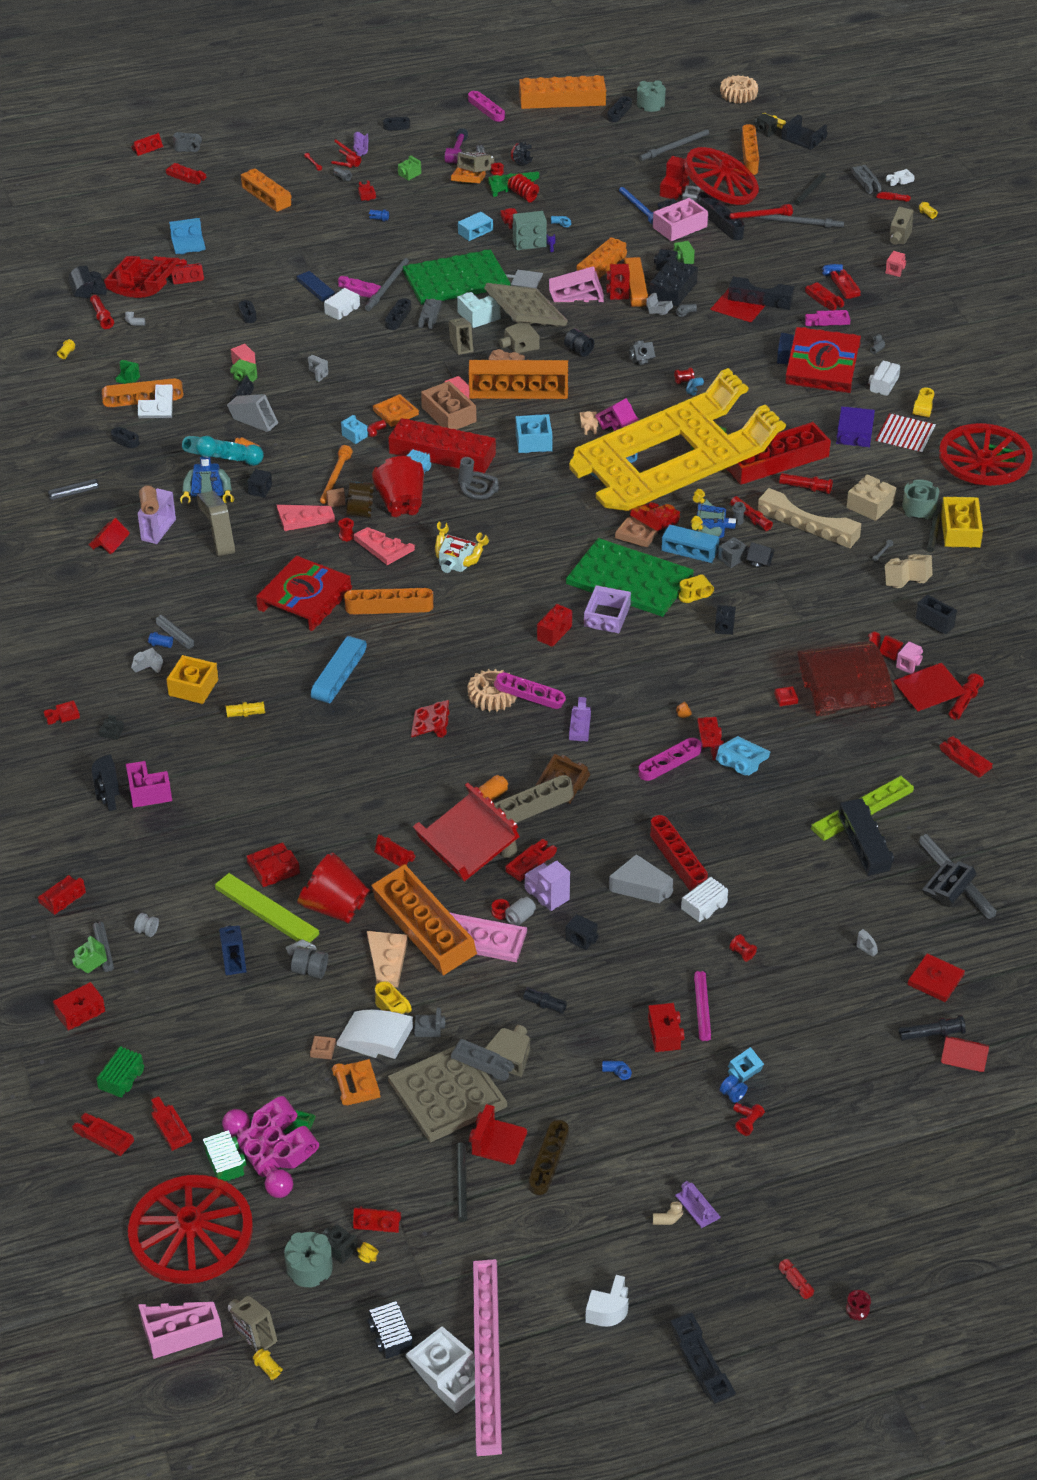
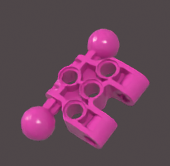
[222,1096,319,1198]

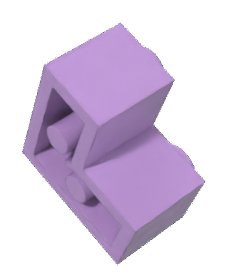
[524,861,570,911]

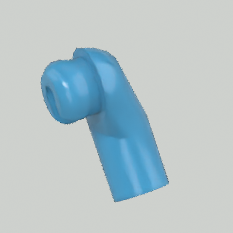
[551,216,571,228]

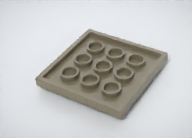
[484,283,568,327]
[388,1046,507,1143]

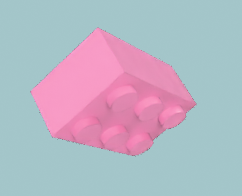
[653,198,708,241]

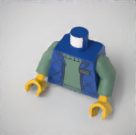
[180,456,234,505]
[691,489,736,538]

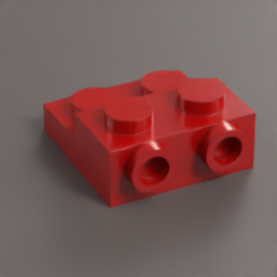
[630,502,680,531]
[246,842,300,887]

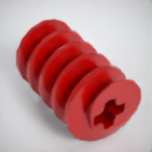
[508,174,539,203]

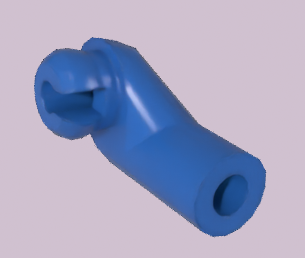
[822,264,843,276]
[602,1061,632,1080]

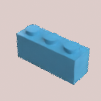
[662,524,719,563]

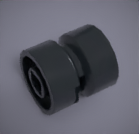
[564,328,595,357]

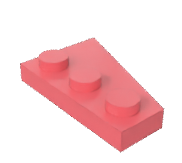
[277,505,335,531]
[354,527,415,565]

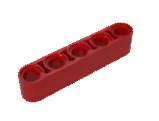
[650,815,708,891]

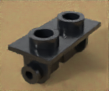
[230,375,254,402]

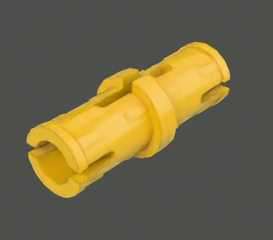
[226,701,265,718]

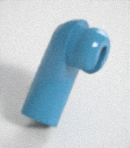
[686,377,704,396]

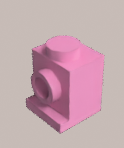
[896,642,923,674]

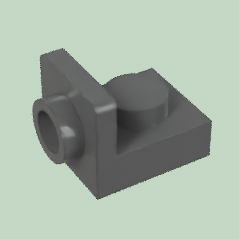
[415,1008,445,1037]

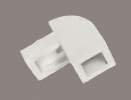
[586,1275,629,1327]

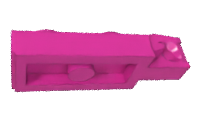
[338,276,381,298]
[805,310,850,326]

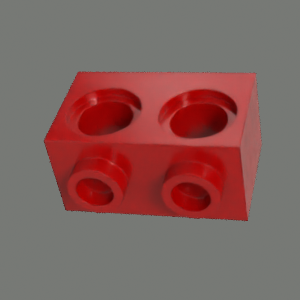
[606,264,630,300]

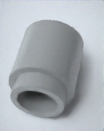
[505,897,536,926]

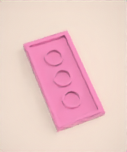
[450,913,527,962]

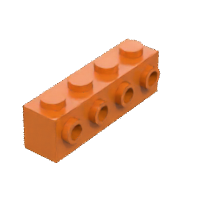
[241,169,291,212]
[577,237,627,279]

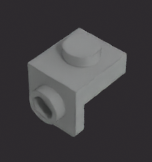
[682,185,701,204]
[646,293,673,315]
[308,355,328,382]
[131,648,163,673]

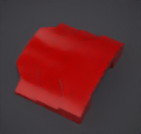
[104,256,180,298]

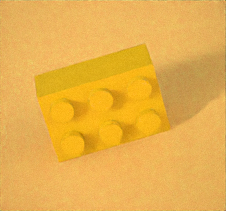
[941,497,983,548]

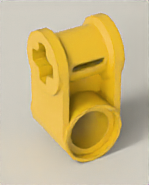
[913,388,934,418]
[678,575,714,603]
[375,981,412,1014]

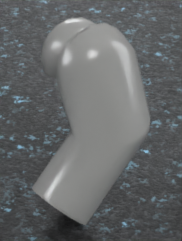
[124,312,145,326]
[286,940,317,956]

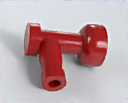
[733,1103,765,1136]

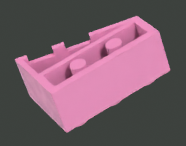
[549,266,604,302]
[138,1302,223,1359]

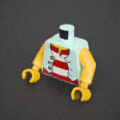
[435,522,489,573]

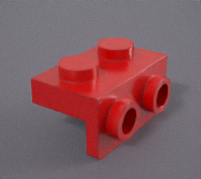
[697,717,724,760]

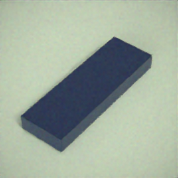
[296,271,335,302]

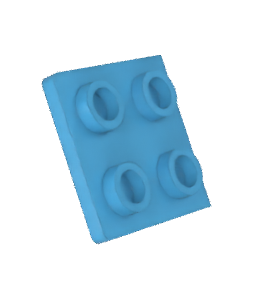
[169,218,206,254]

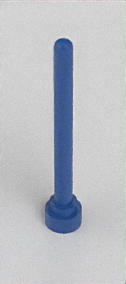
[619,187,653,225]

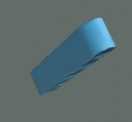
[311,636,367,703]

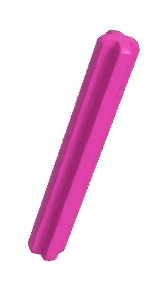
[694,971,711,1041]

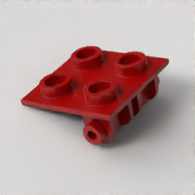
[411,700,450,738]

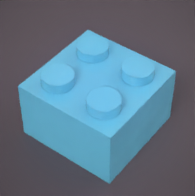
[516,414,552,453]

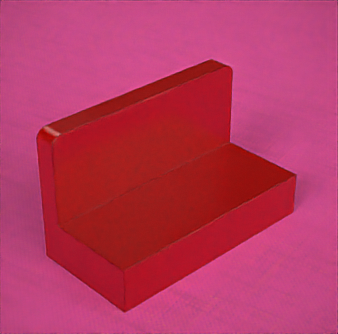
[88,518,130,554]
[941,1036,989,1072]

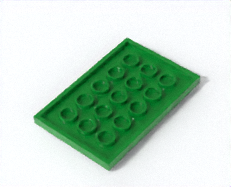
[403,250,510,305]
[566,538,694,617]

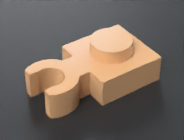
[580,411,598,435]

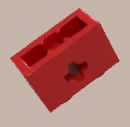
[537,604,572,647]
[53,982,105,1031]
[648,1003,685,1052]

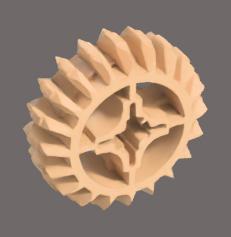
[720,75,758,104]
[467,669,518,712]

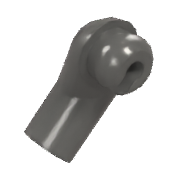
[676,304,697,317]
[870,334,885,354]

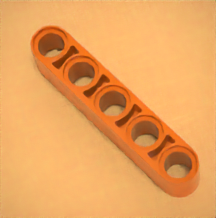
[742,124,759,175]
[624,257,648,307]
[102,379,183,407]
[344,588,434,614]

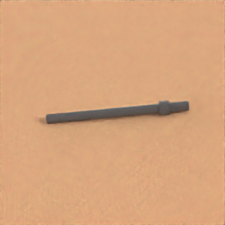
[639,129,709,161]
[753,215,844,228]
[365,258,409,311]

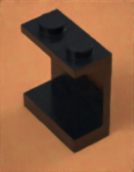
[781,115,828,150]

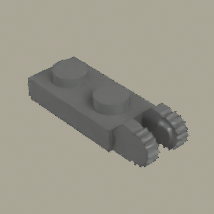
[851,165,881,194]
[418,299,442,329]
[451,1039,514,1081]

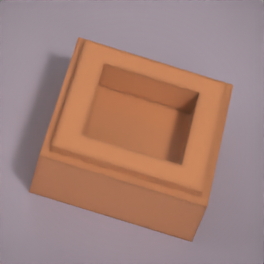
[326,488,346,507]
[310,1036,336,1060]

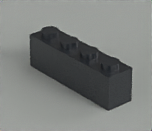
[837,798,894,876]

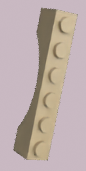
[758,488,861,548]

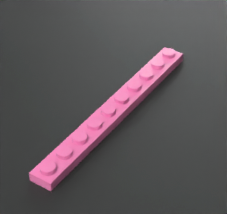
[473,1259,502,1456]

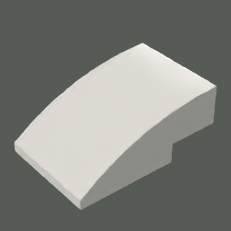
[337,1010,413,1059]
[406,1327,475,1413]

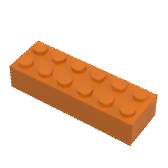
[519,75,606,109]
[469,360,568,399]
[371,864,477,976]

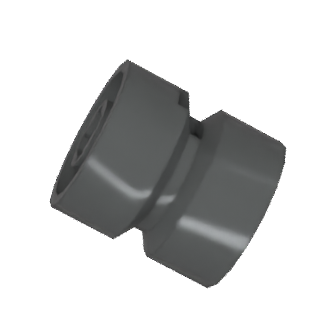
[291,946,328,979]

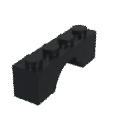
[728,276,795,310]

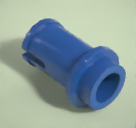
[369,209,389,222]
[148,632,173,648]

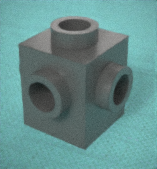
[629,341,656,365]

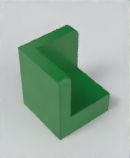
[115,360,140,384]

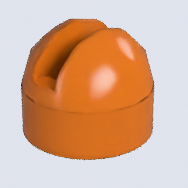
[676,702,692,718]

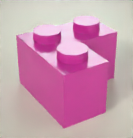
[595,398,639,431]
[126,761,172,808]

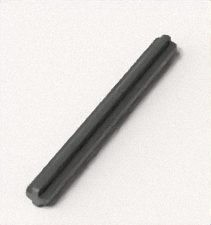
[919,834,997,919]

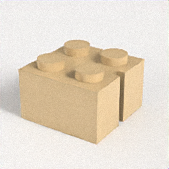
[847,475,896,521]

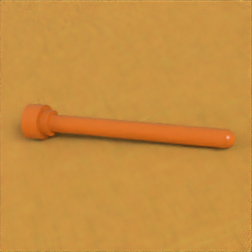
[320,445,353,504]

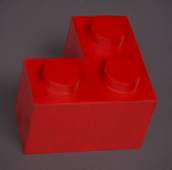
[660,156,689,200]

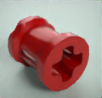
[674,367,695,384]
[338,518,354,541]
[729,934,757,962]

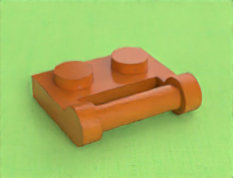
[332,1059,380,1105]

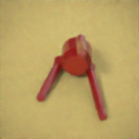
[331,139,361,168]

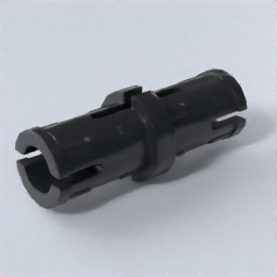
[523,987,567,1014]

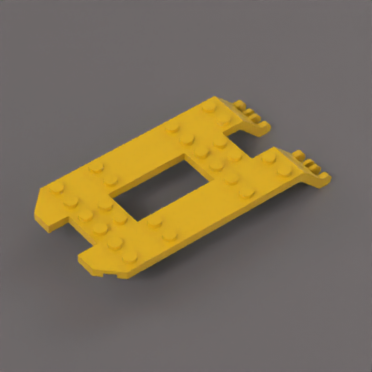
[569,368,786,511]

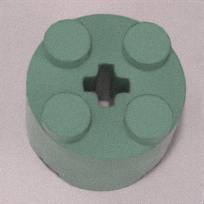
[637,81,666,112]
[902,480,939,519]
[284,1232,333,1287]

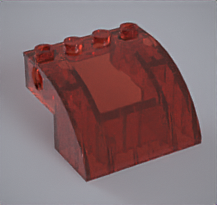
[797,641,895,716]

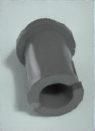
[333,167,352,181]
[732,502,746,525]

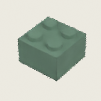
[513,211,547,250]

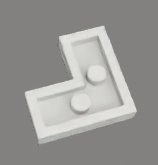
[138,385,173,418]

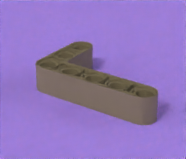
[197,491,235,557]
[494,775,574,858]

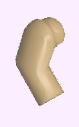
[653,1202,683,1225]

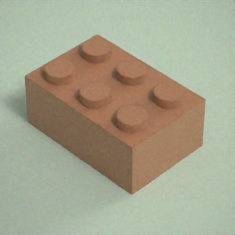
[421,381,476,430]

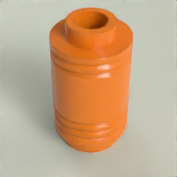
[479,775,508,802]

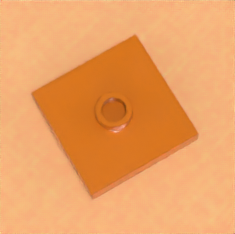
[451,167,486,183]
[373,394,419,427]

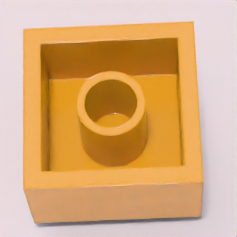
[167,655,218,704]

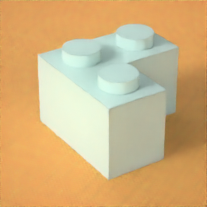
[457,292,501,328]

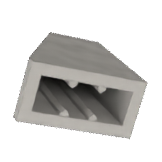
[227,394,278,432]
[609,855,673,903]

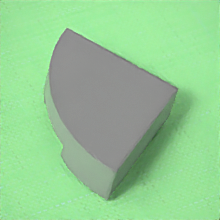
[856,929,878,957]

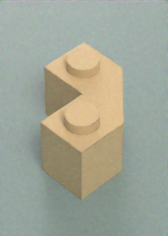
[885,554,933,588]

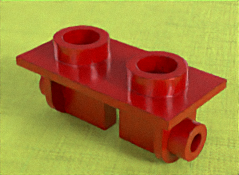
[131,133,163,156]
[374,834,416,867]
[353,1206,401,1233]

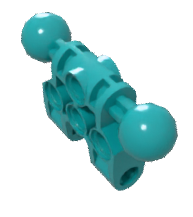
[182,436,264,466]

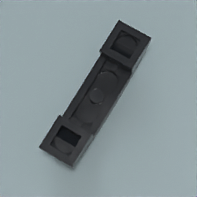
[670,1312,736,1404]

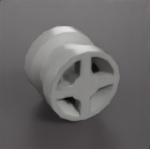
[134,913,159,937]

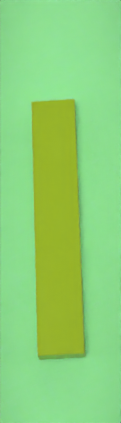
[811,776,914,841]
[215,873,319,942]

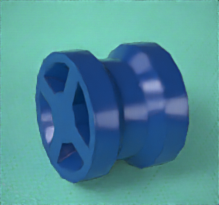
[720,1075,748,1103]

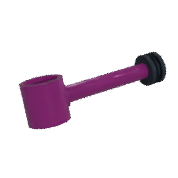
[445,128,468,164]

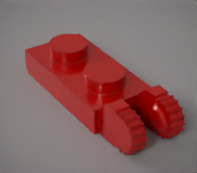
[166,163,207,185]
[831,269,861,299]
[805,282,844,311]
[939,736,993,778]
[506,839,557,882]
[72,1113,134,1157]

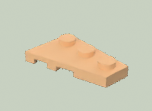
[367,931,408,987]

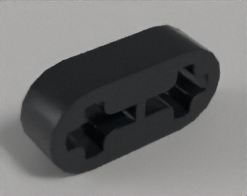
[383,117,410,131]
[239,300,257,323]
[111,427,140,448]

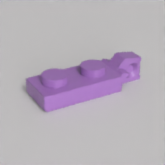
[569,697,591,741]

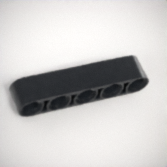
[698,192,744,241]

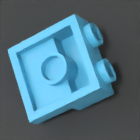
[716,736,770,776]

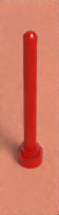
[730,204,793,219]

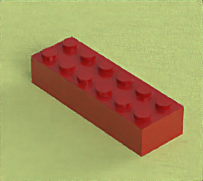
[389,418,496,474]
[726,422,831,485]

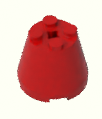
[372,456,424,517]
[297,853,370,924]

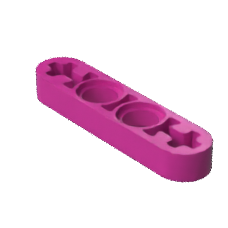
[468,91,505,122]
[494,672,566,709]
[638,738,701,781]

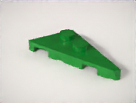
[488,171,539,197]

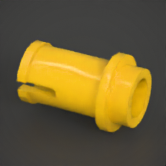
[919,202,938,219]
[57,339,75,359]
[253,1349,283,1380]

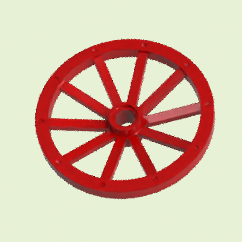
[684,147,759,205]
[939,423,1033,486]
[128,1175,253,1284]

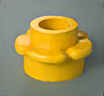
[357,1242,379,1263]

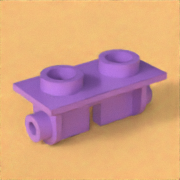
[353,132,368,156]
[675,1181,720,1228]

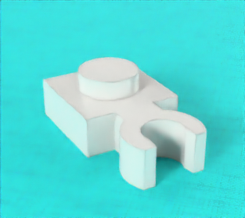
[886,169,914,186]

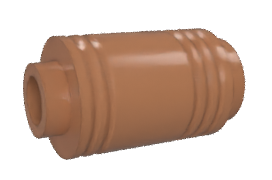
[139,486,159,515]

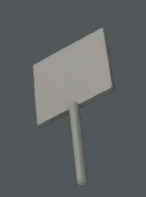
[505,270,543,289]

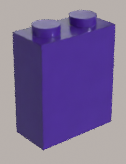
[836,406,875,447]

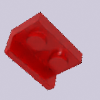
[171,263,204,285]
[38,875,86,915]

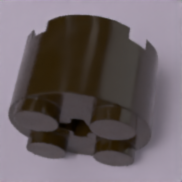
[346,482,374,518]

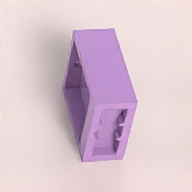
[138,488,176,544]
[584,586,631,633]

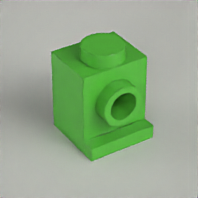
[398,156,421,180]
[674,241,695,264]
[231,359,257,383]
[72,936,107,973]

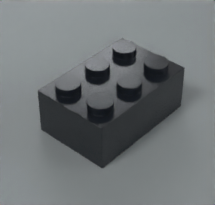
[649,259,698,307]

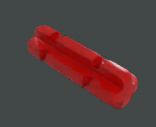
[779,1259,814,1299]

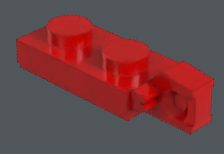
[151,1096,192,1151]

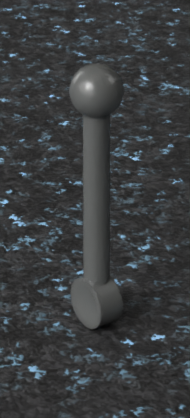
[872,540,893,562]

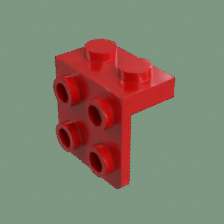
[469,1104,527,1165]

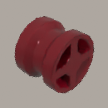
[846,1290,871,1320]

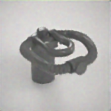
[458,457,499,500]

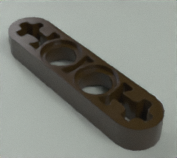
[529,1120,569,1195]

